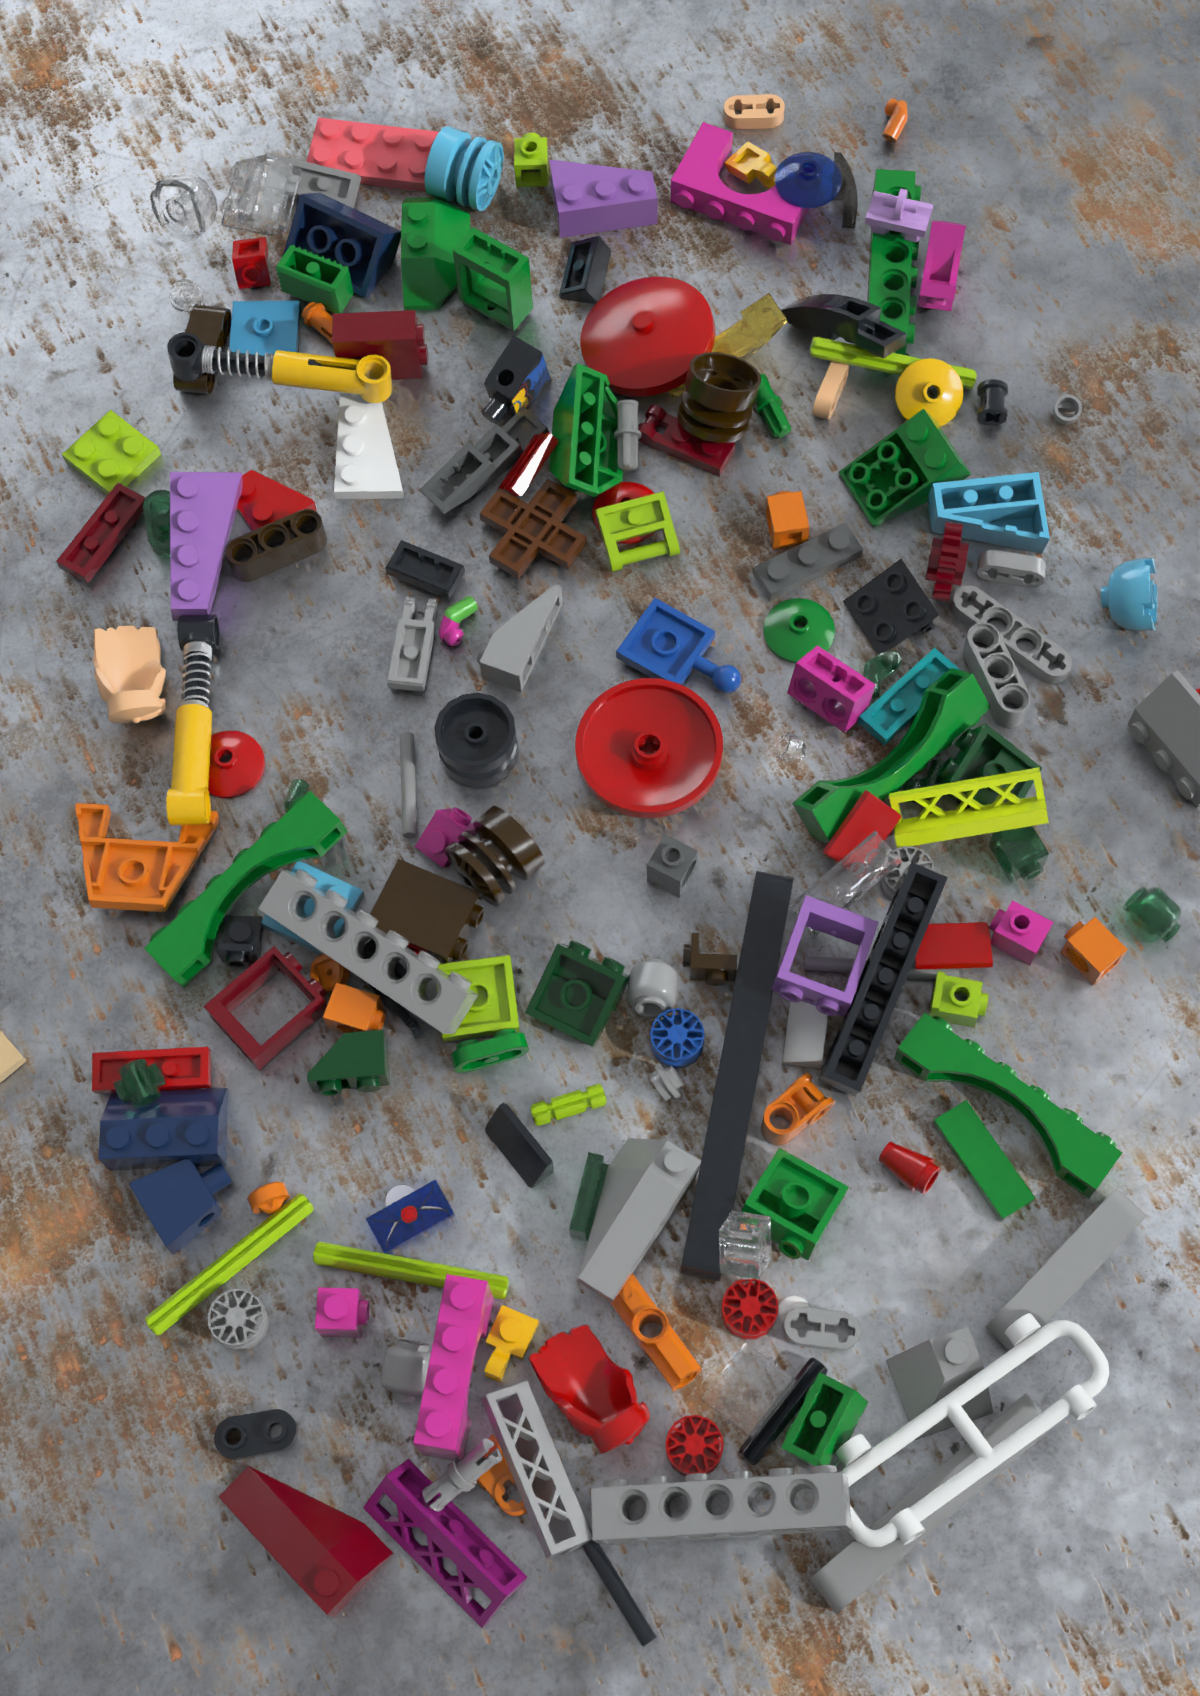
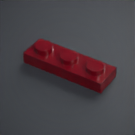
[56,483,149,584]

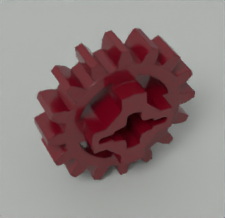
[925,522,969,602]

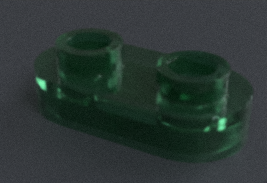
[143,490,170,557]

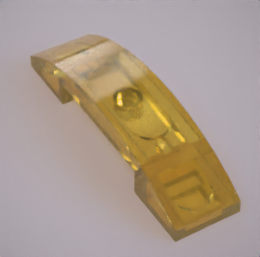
[668,293,787,397]

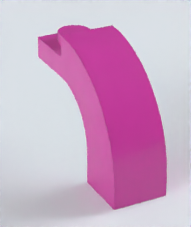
[918,219,966,311]

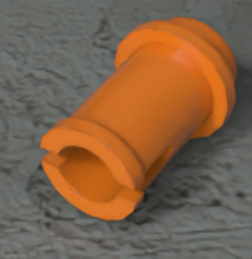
[302,302,333,343]

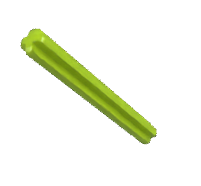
[810,337,977,390]
[145,1193,314,1335]
[313,1242,509,1299]

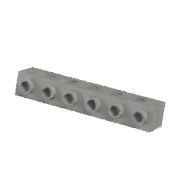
[258,869,478,1034]
[591,1465,852,1545]

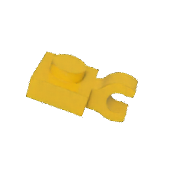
[725,141,780,190]
[484,1305,539,1383]

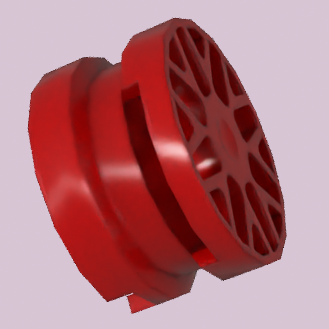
[721,1278,778,1340]
[665,1415,724,1476]

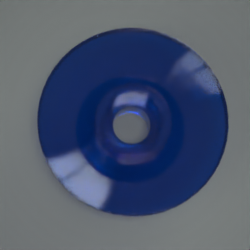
[775,152,842,208]

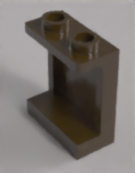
[370,859,485,964]

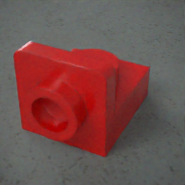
[232,237,271,289]

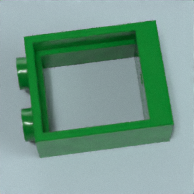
[453,227,533,331]

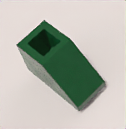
[307,1030,390,1096]

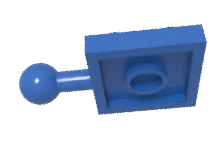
[616,598,741,693]

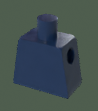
[129,1158,233,1255]

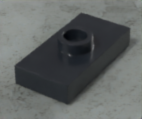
[385,540,465,600]

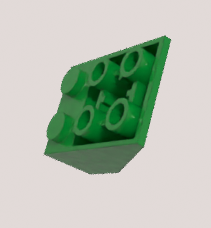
[839,409,971,527]

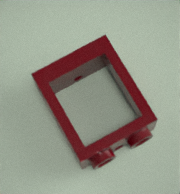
[203,946,328,1071]

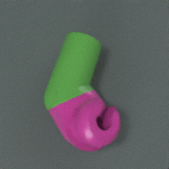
[438,596,478,646]

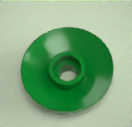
[763,598,835,663]

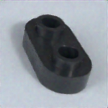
[214,1409,299,1460]

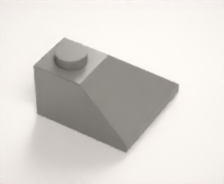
[886,1326,993,1440]

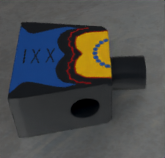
[481,335,552,424]

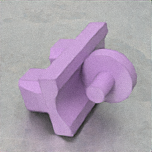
[865,189,933,242]

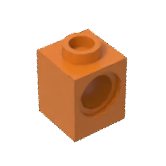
[765,491,810,550]
[1061,917,1128,985]
[323,982,387,1034]

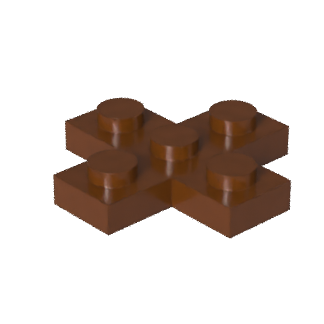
[479,478,587,579]

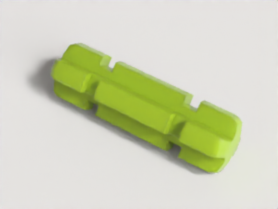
[530,1084,607,1126]

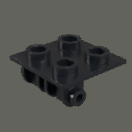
[843,559,939,657]

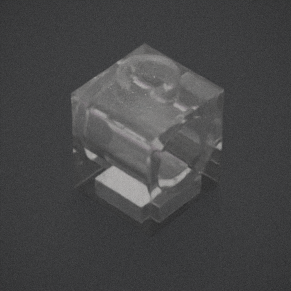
[719,1211,772,1280]

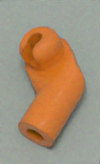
[882,98,908,143]

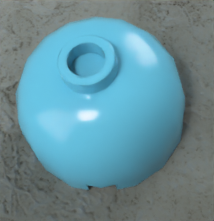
[1101,558,1158,631]

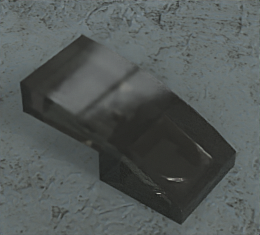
[830,152,858,229]

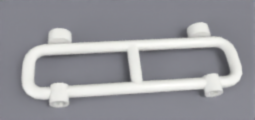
[835,1313,1109,1547]

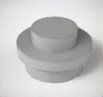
[649,1063,684,1101]

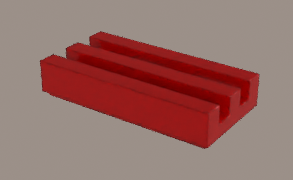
[497,433,559,496]

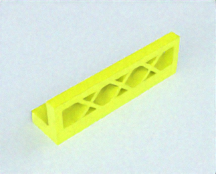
[889,767,1049,848]

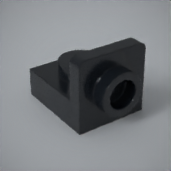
[216,915,264,968]

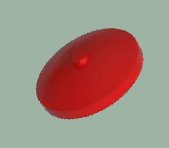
[580,276,716,397]
[575,678,723,818]

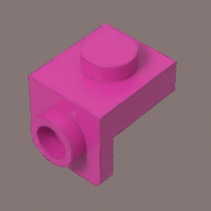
[414,807,477,868]

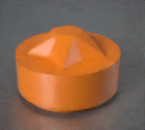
[310,953,350,992]
[247,1181,290,1214]

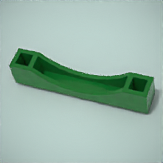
[792,668,991,844]
[144,791,348,988]
[894,1012,1123,1199]

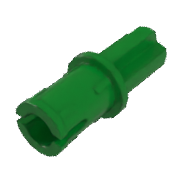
[756,374,791,439]

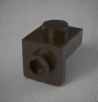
[683,933,737,986]

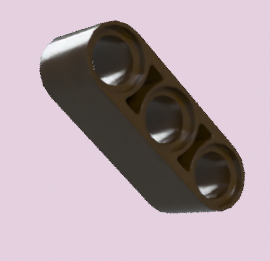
[173,304,232,395]
[225,509,327,582]

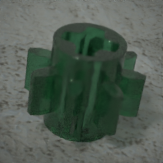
[113,1059,166,1108]

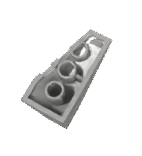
[577,1138,701,1303]

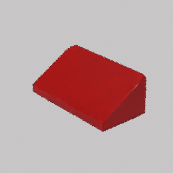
[823,790,901,876]
[914,922,993,970]

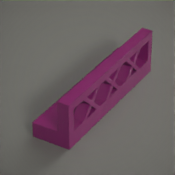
[363,1459,527,1628]

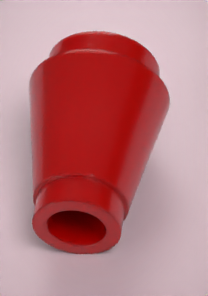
[879,1141,941,1195]

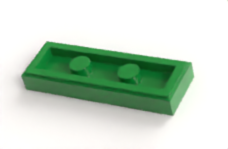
[932,1100,1035,1222]

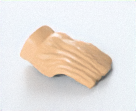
[93,625,166,724]

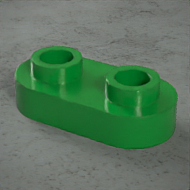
[450,1029,529,1073]

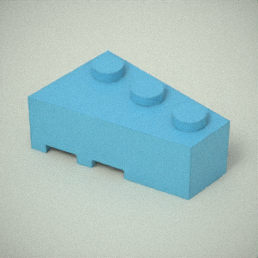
[927,472,1050,554]

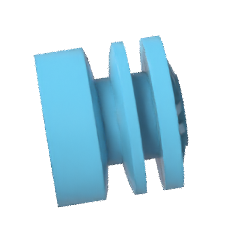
[424,126,504,211]

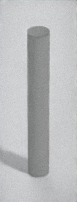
[399,732,417,838]

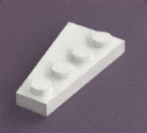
[334,378,405,499]

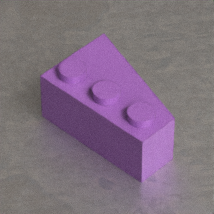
[549,159,657,238]

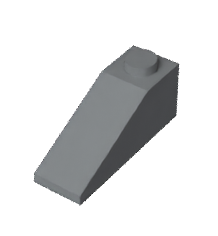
[477,584,563,692]

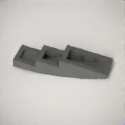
[419,406,549,514]

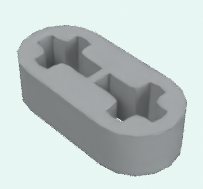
[977,550,1046,587]
[782,1307,861,1351]

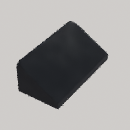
[559,236,611,304]
[485,1102,554,1188]

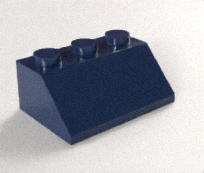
[282,192,401,298]
[98,1088,228,1171]

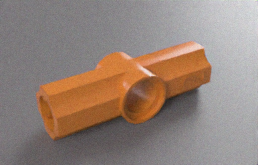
[609,1273,702,1392]

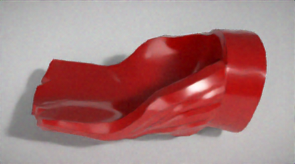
[529,1324,650,1454]

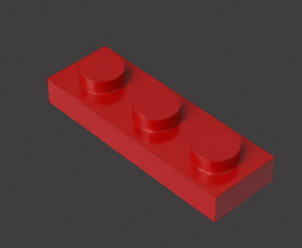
[92,1046,211,1094]

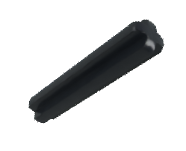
[739,1357,828,1465]

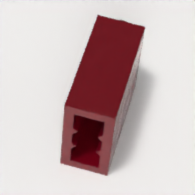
[332,310,428,380]

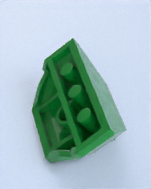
[401,197,470,310]
[549,363,623,497]

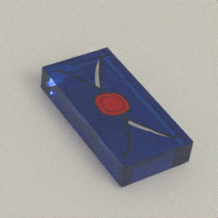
[366,1179,455,1254]

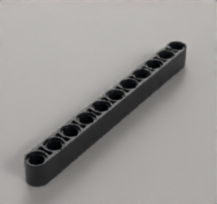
[680,871,794,1281]

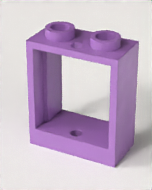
[771,895,879,1016]

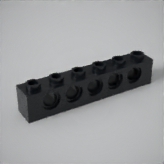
[818,862,948,1096]

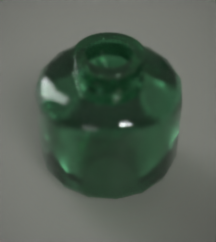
[1123,886,1181,943]

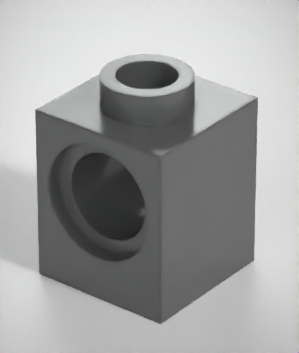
[647,834,698,898]

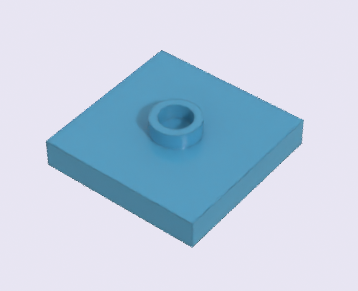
[229,301,301,356]

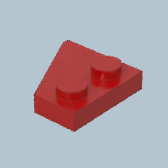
[236,470,317,531]

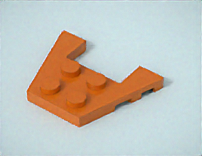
[75,803,220,912]

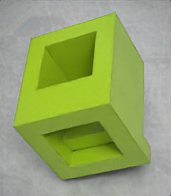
[514,132,548,187]
[928,971,989,1028]

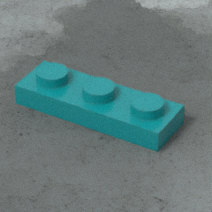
[858,648,960,746]

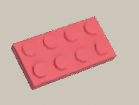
[306,117,439,192]

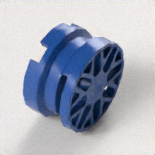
[650,1008,705,1069]

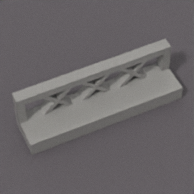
[481,1381,592,1558]

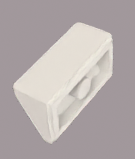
[782,1001,828,1069]

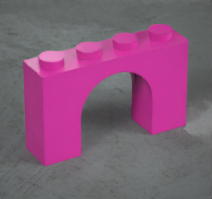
[671,122,824,245]
[413,1274,494,1461]

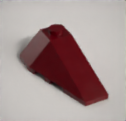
[218,1466,394,1618]

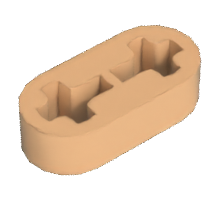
[723,94,785,130]
[812,361,850,420]

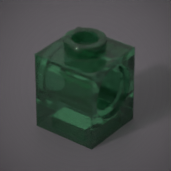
[988,826,1049,883]

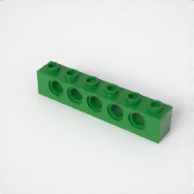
[867,169,921,355]

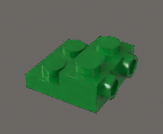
[738,1148,849,1260]

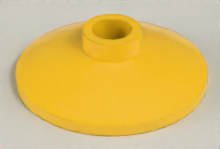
[895,358,963,426]

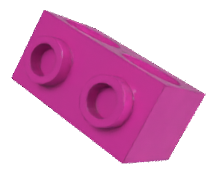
[787,645,876,733]

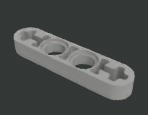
[951,585,1072,684]

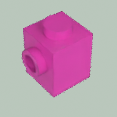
[989,900,1053,966]
[315,1287,370,1338]

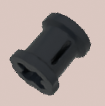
[977,379,1008,426]

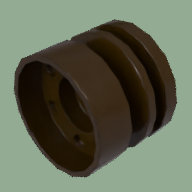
[677,352,761,443]
[444,805,545,907]

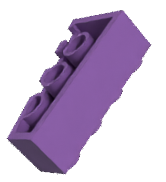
[170,472,243,621]

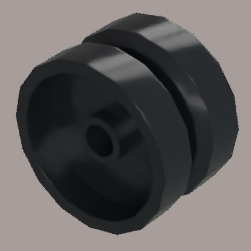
[434,693,519,788]

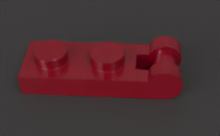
[638,405,735,477]

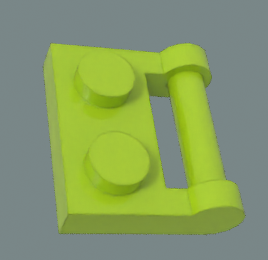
[595,491,680,572]

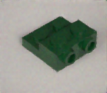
[938,723,1042,808]
[525,940,630,1047]

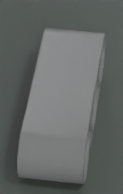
[963,622,1031,729]

